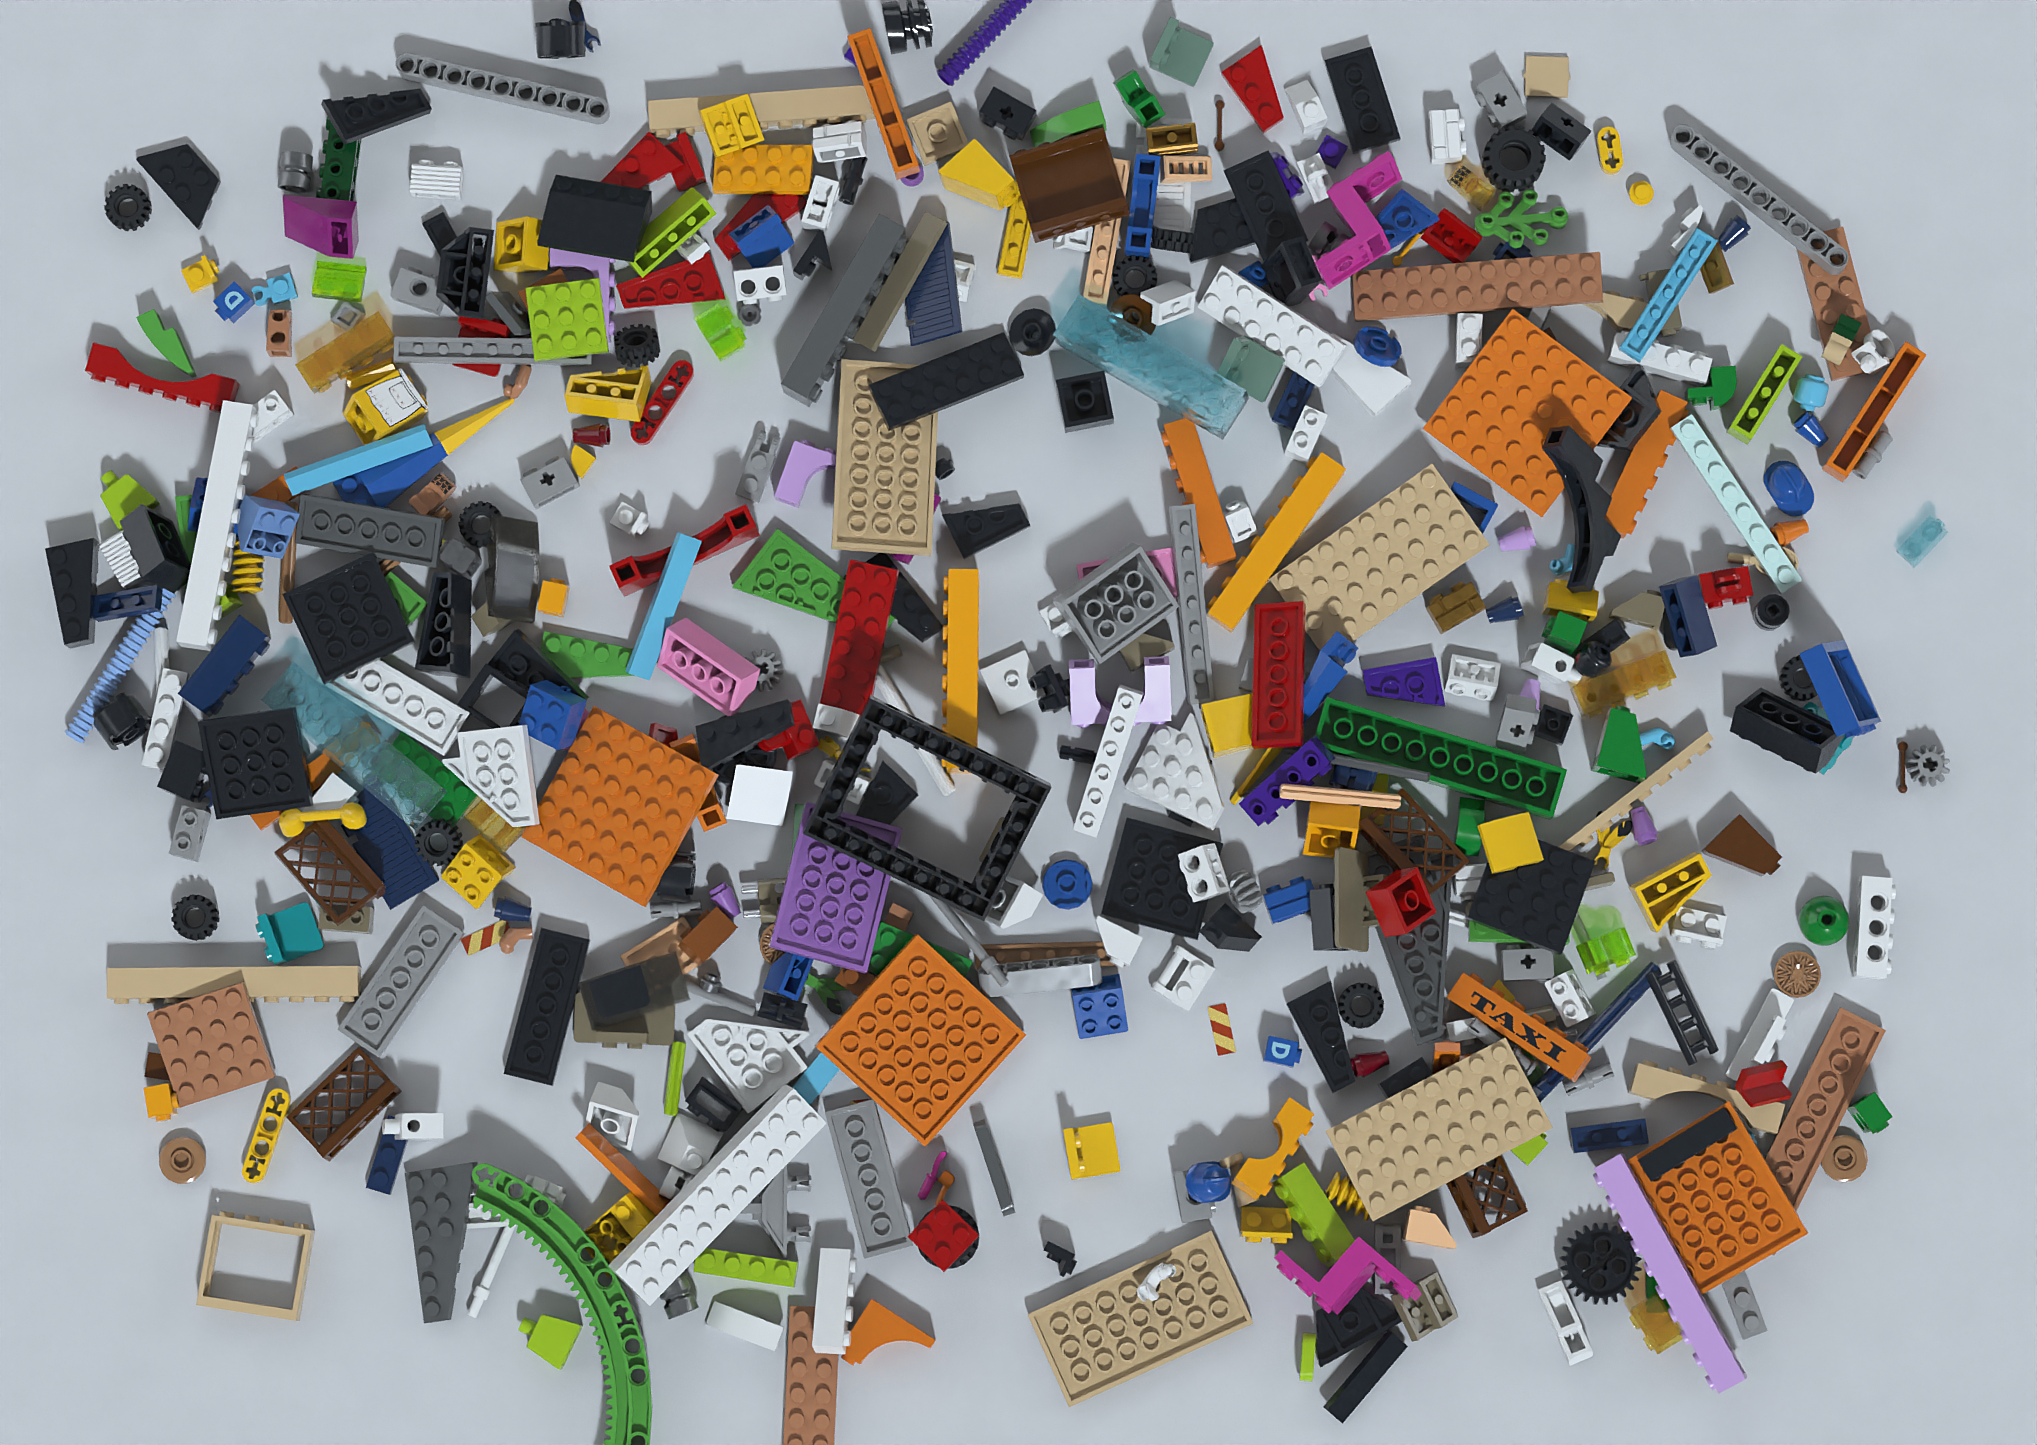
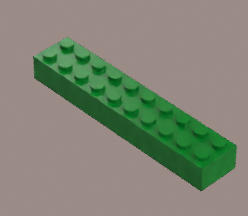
[1314,697,1567,820]

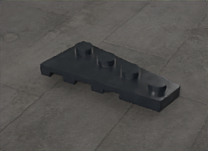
[321,89,432,145]
[843,553,943,643]
[695,699,795,771]
[1286,981,1355,1094]

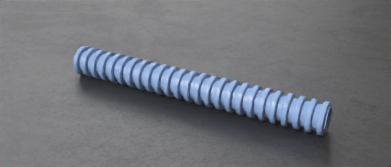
[64,589,180,743]

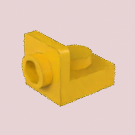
[181,255,220,294]

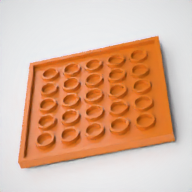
[1422,309,1632,517]
[521,706,719,907]
[814,934,1026,1146]
[1627,1101,1809,1294]

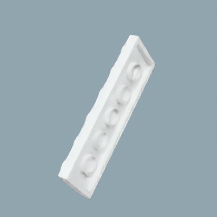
[1198,265,1346,387]
[316,660,471,756]

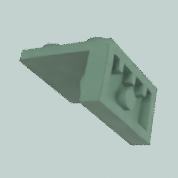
[1149,17,1214,87]
[1213,336,1285,402]

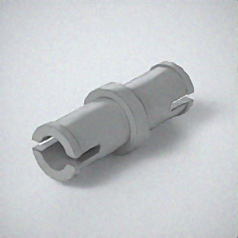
[1852,431,1893,479]
[650,899,702,919]
[1562,1061,1614,1096]

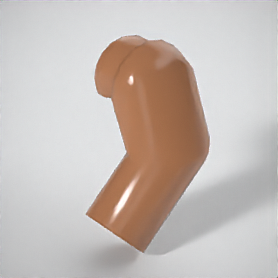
[503,365,532,399]
[499,927,533,954]

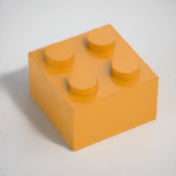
[1303,801,1361,859]

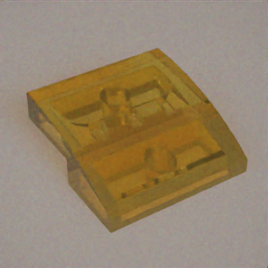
[464,800,527,854]

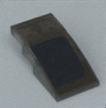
[484,515,539,624]
[578,951,690,1031]

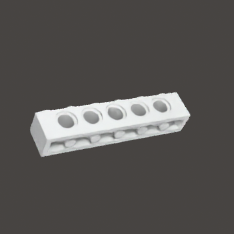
[1073,685,1144,838]

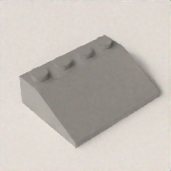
[1052,543,1180,664]

